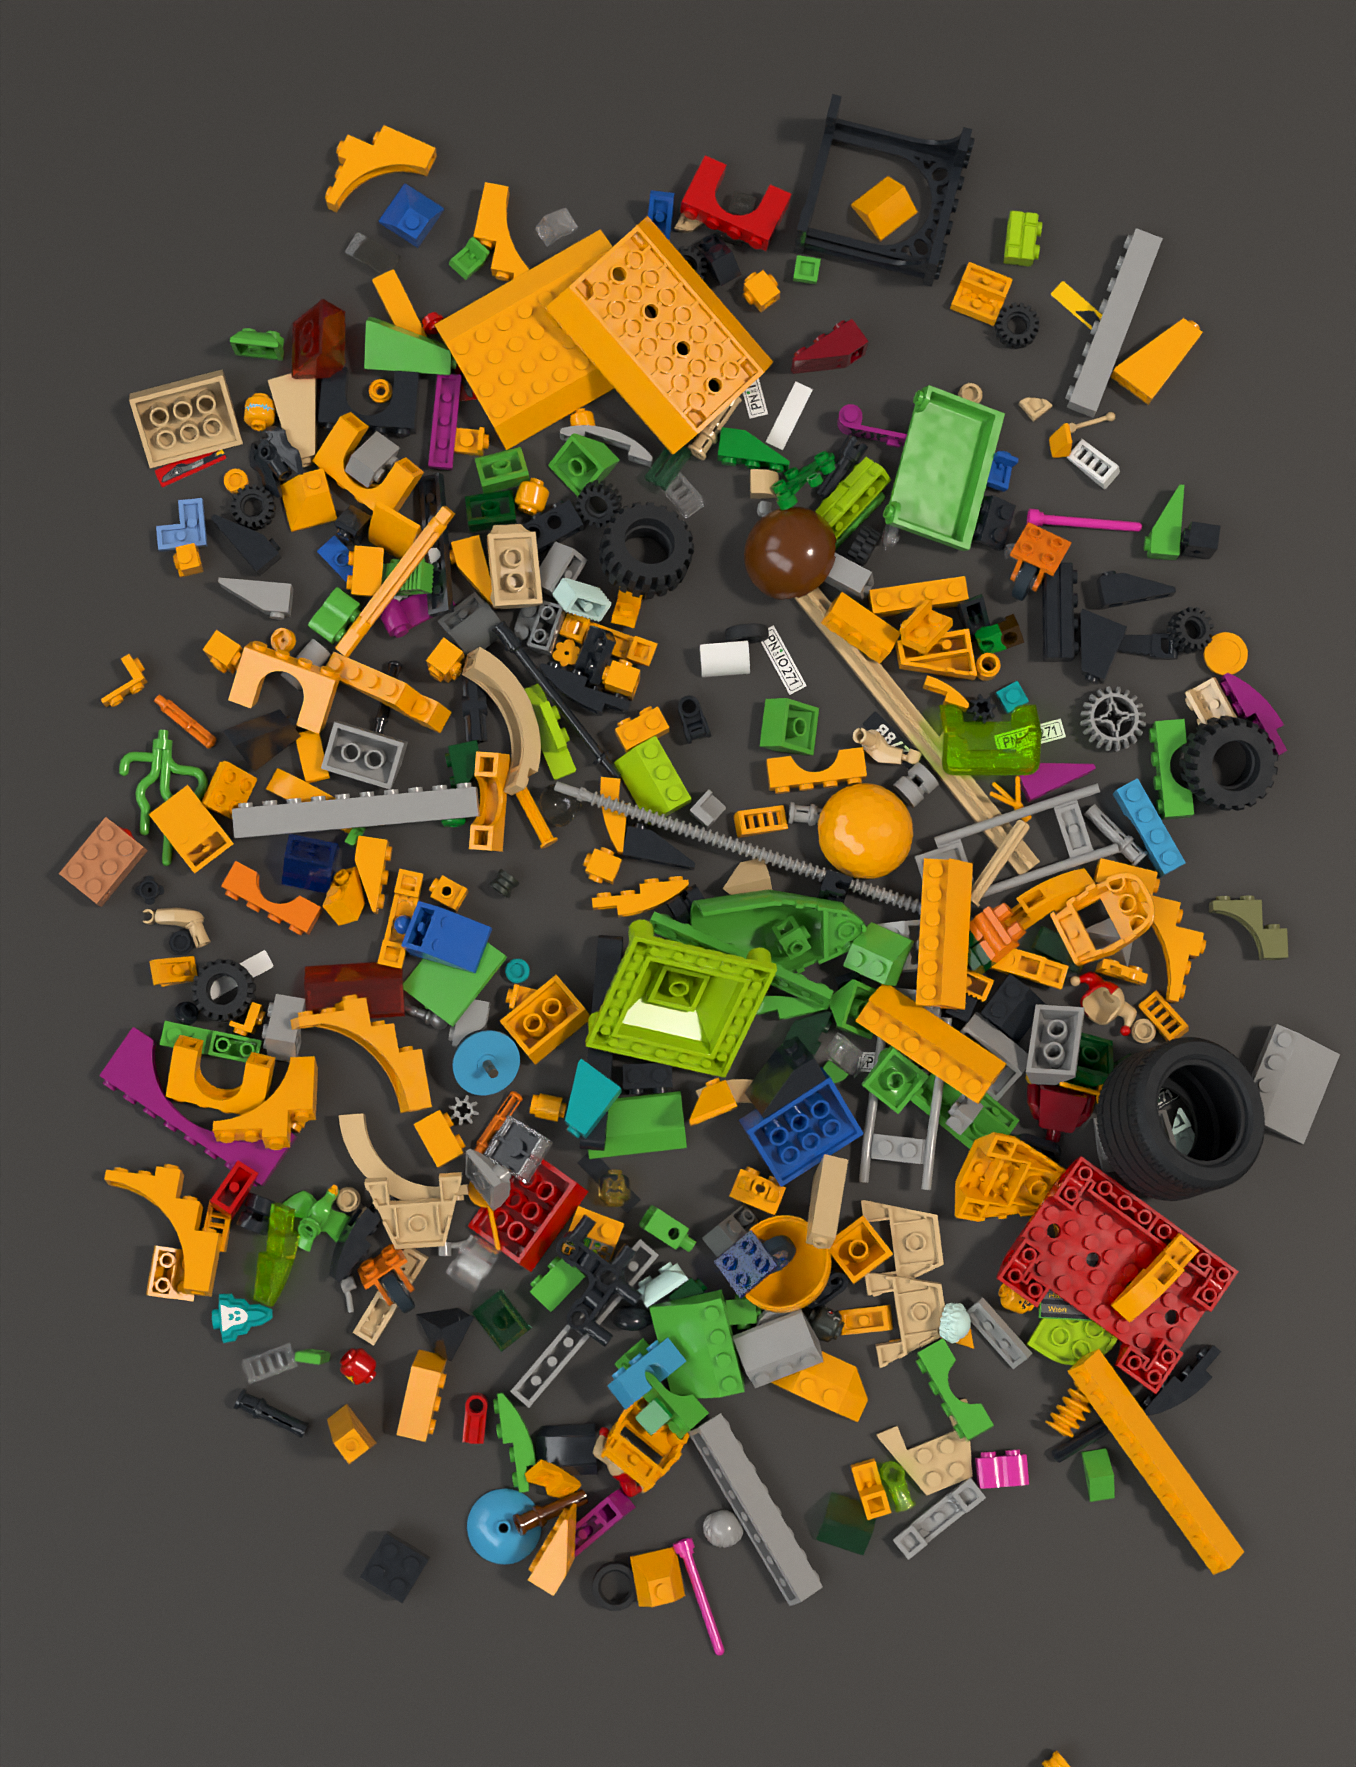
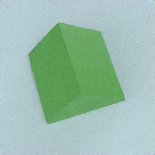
[475,447,530,494]

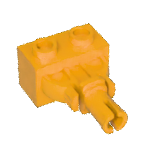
[729,1166,786,1215]

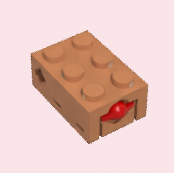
[59,817,148,907]

